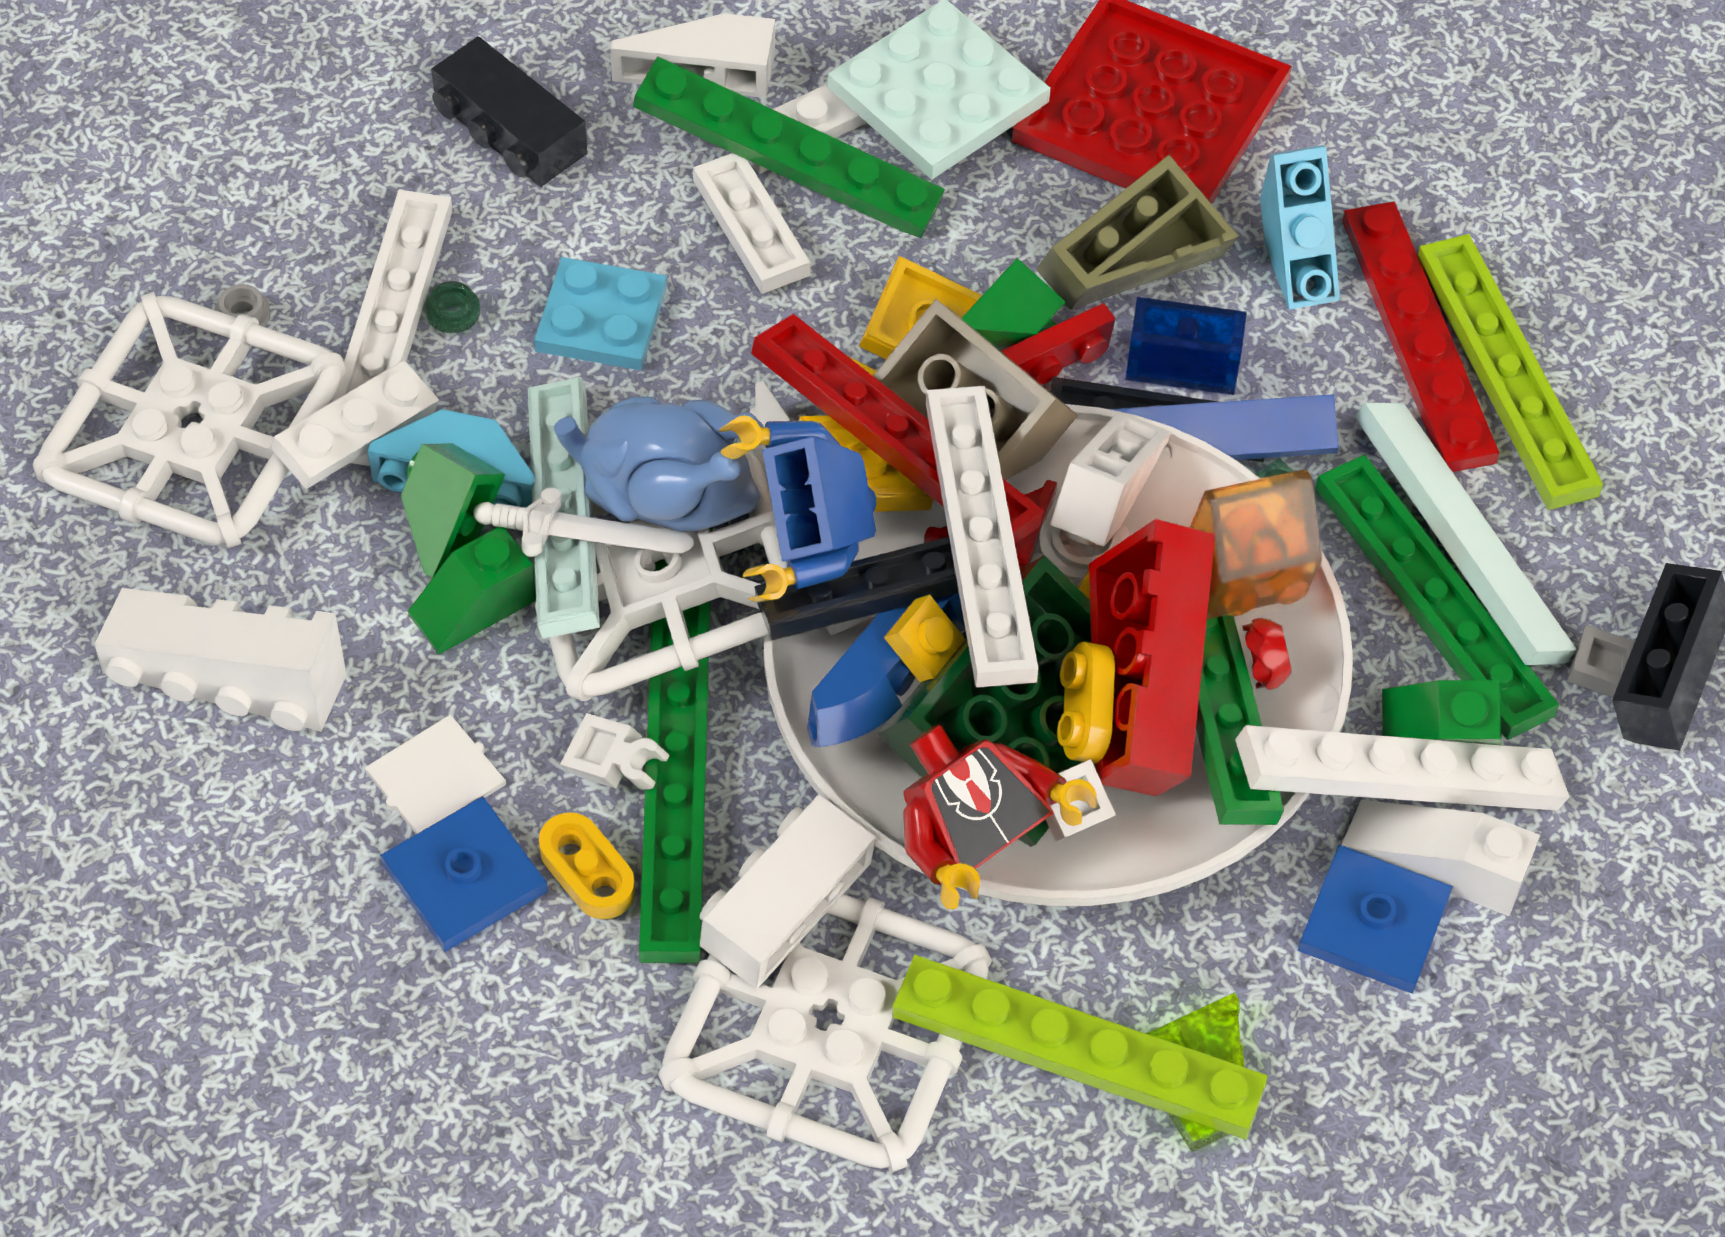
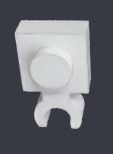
[560,713,669,790]

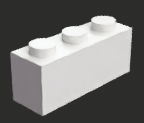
[699,794,876,990]

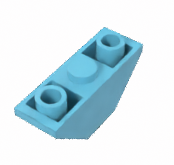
[1260,145,1340,310]
[368,409,535,508]

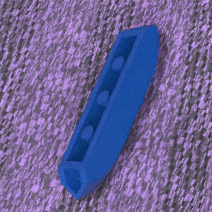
[807,593,966,747]

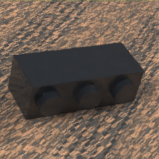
[431,36,588,187]
[1612,563,1725,751]

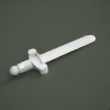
[473,488,694,556]

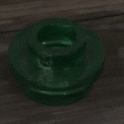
[425,281,481,333]

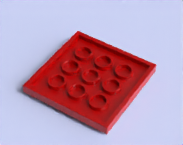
[1012,0,1292,204]

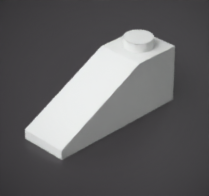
[610,13,775,98]
[1050,411,1171,547]
[1342,800,1540,916]

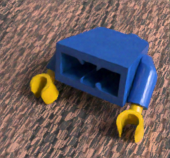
[719,415,876,602]

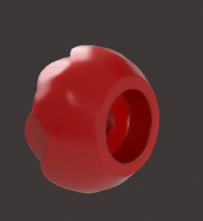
[1242,618,1292,690]

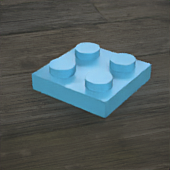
[534,257,667,371]

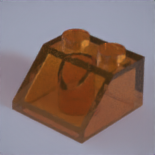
[1190,469,1322,619]

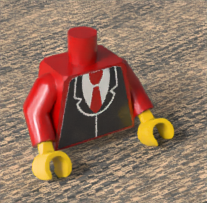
[903,724,1097,910]

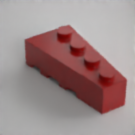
[1089,519,1215,797]

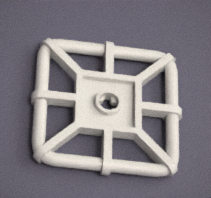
[33,292,346,548]
[528,441,788,701]
[658,894,992,1173]

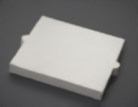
[365,714,506,834]

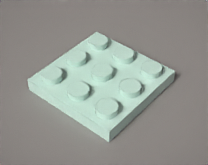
[827,0,1050,180]

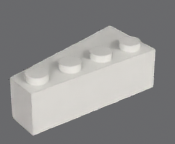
[95,588,347,732]

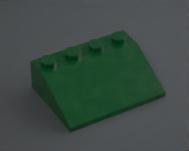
[878,555,1096,847]

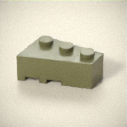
[1036,155,1240,310]

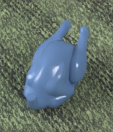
[554,397,764,531]

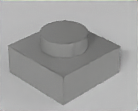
[1567,624,1635,697]

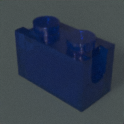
[1125,297,1247,395]

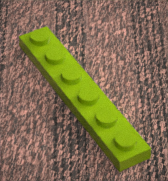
[1418,234,1603,510]
[892,954,1268,1140]

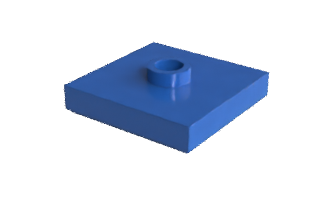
[380,796,548,952]
[1298,845,1453,994]

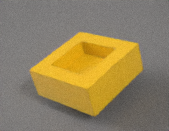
[884,595,966,682]

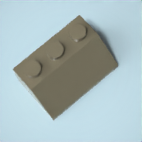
[873,299,1078,480]

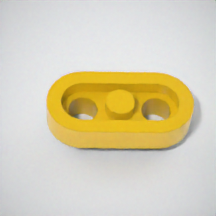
[1057,642,1115,764]
[539,812,635,919]

